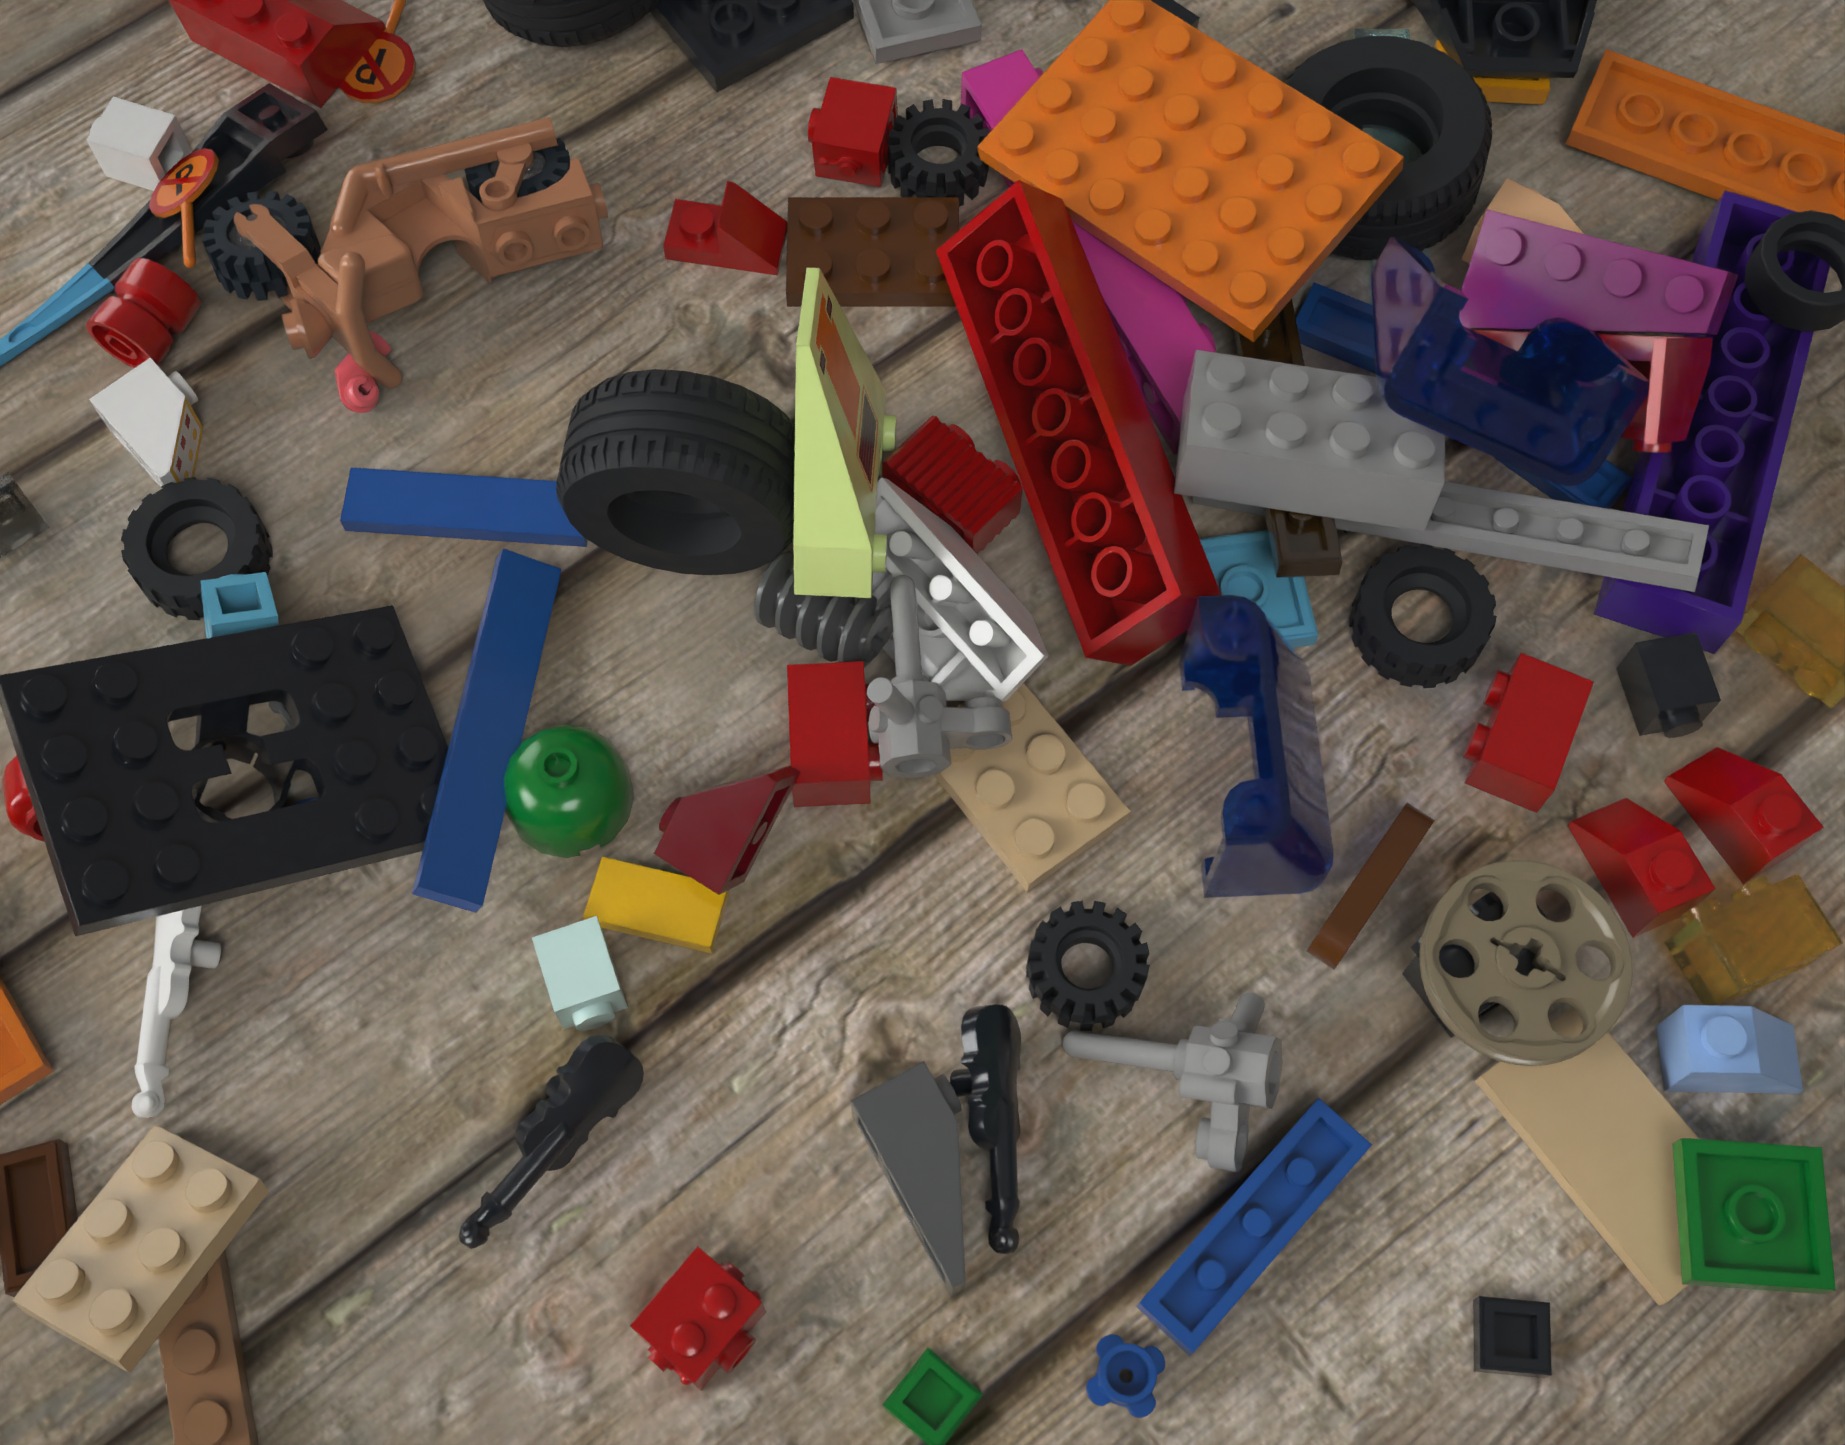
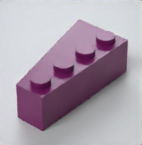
[1450,209,1738,335]

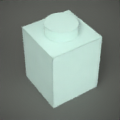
[532,916,628,1031]

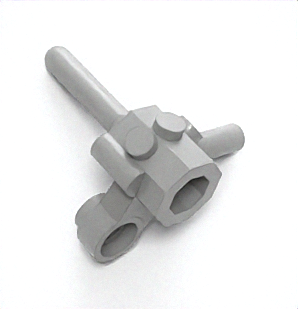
[867,575,1012,778]
[1063,993,1283,1172]

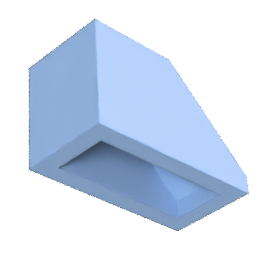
[1656,1005,1803,1094]

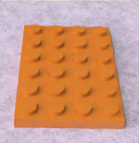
[977,0,1404,342]

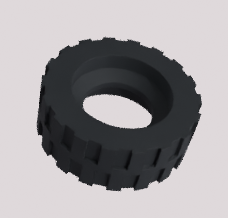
[121,477,273,620]
[1349,544,1497,688]

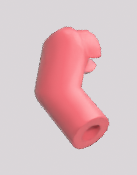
[335,331,391,413]

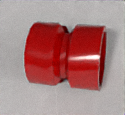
[86,258,201,368]

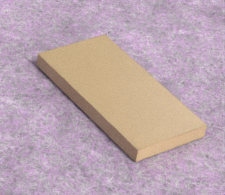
[1475,1007,1699,1306]

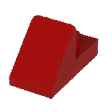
[663,181,787,276]

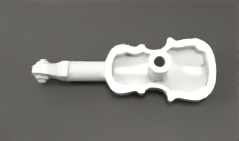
[132,906,221,1118]

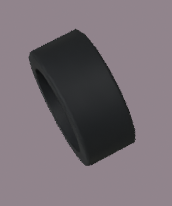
[1744,210,1845,332]

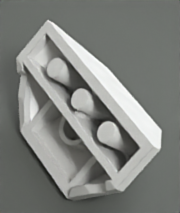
[853,477,1049,701]

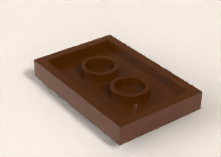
[786,197,959,307]

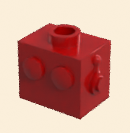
[808,77,898,187]
[630,1246,766,1391]

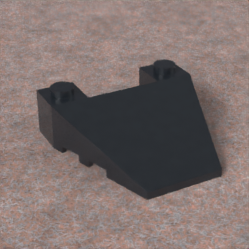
[1412,0,1597,78]

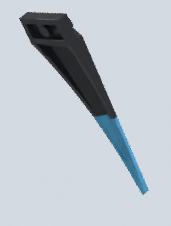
[0,83,328,367]

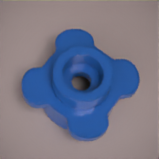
[1086,1334,1165,1418]

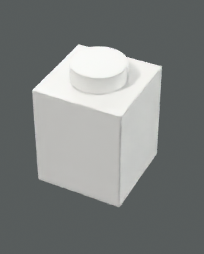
[86,97,192,191]

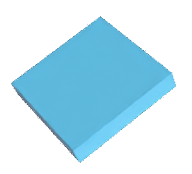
[1187,530,1319,661]

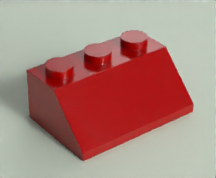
[169,0,386,108]

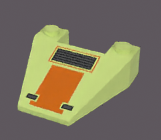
[793,267,897,598]

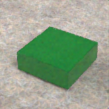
[882,1347,983,1445]

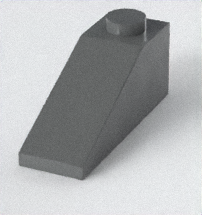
[851,1061,966,1298]

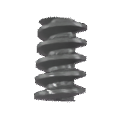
[754,551,893,668]

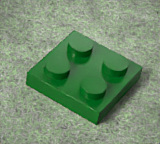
[1672,1138,1836,1294]

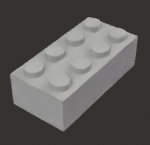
[1174,350,1445,532]

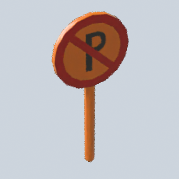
[338,0,416,103]
[149,148,219,268]

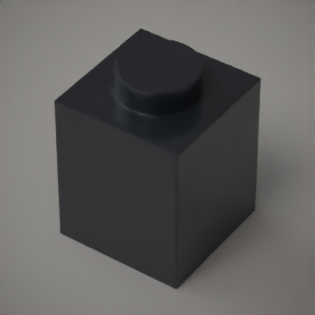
[1616,632,1721,738]

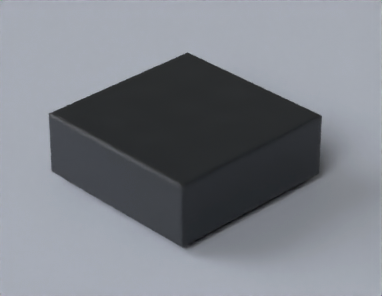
[1473,1296,1552,1378]

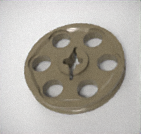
[1419,860,1633,1066]

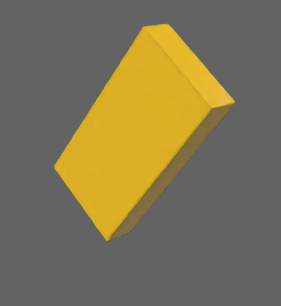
[583,857,730,954]

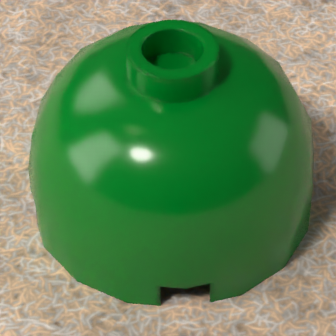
[504,724,634,858]

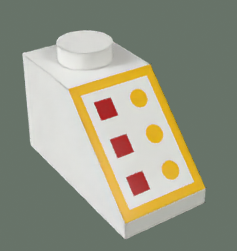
[89,358,203,489]

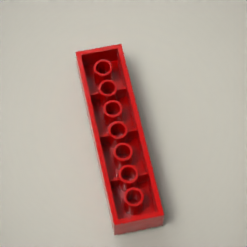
[936,180,1226,666]

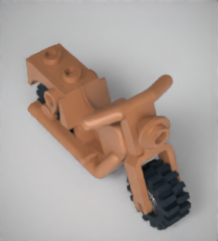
[202,117,608,389]

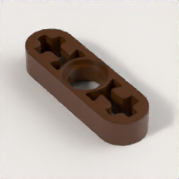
[1306,802,1435,970]

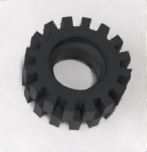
[888,99,989,207]
[1026,900,1150,1031]

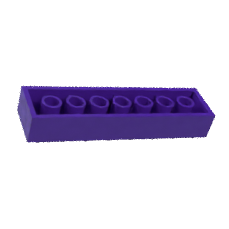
[1594,190,1830,654]

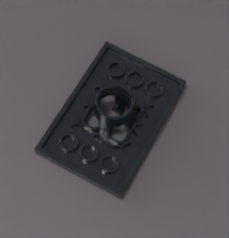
[0,605,448,937]

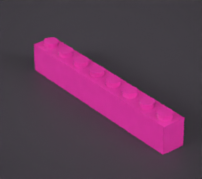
[960,49,1217,455]

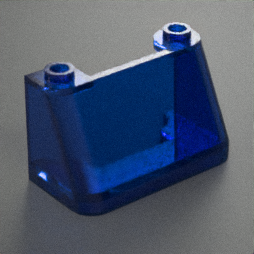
[1371,236,1649,486]
[1179,595,1334,898]

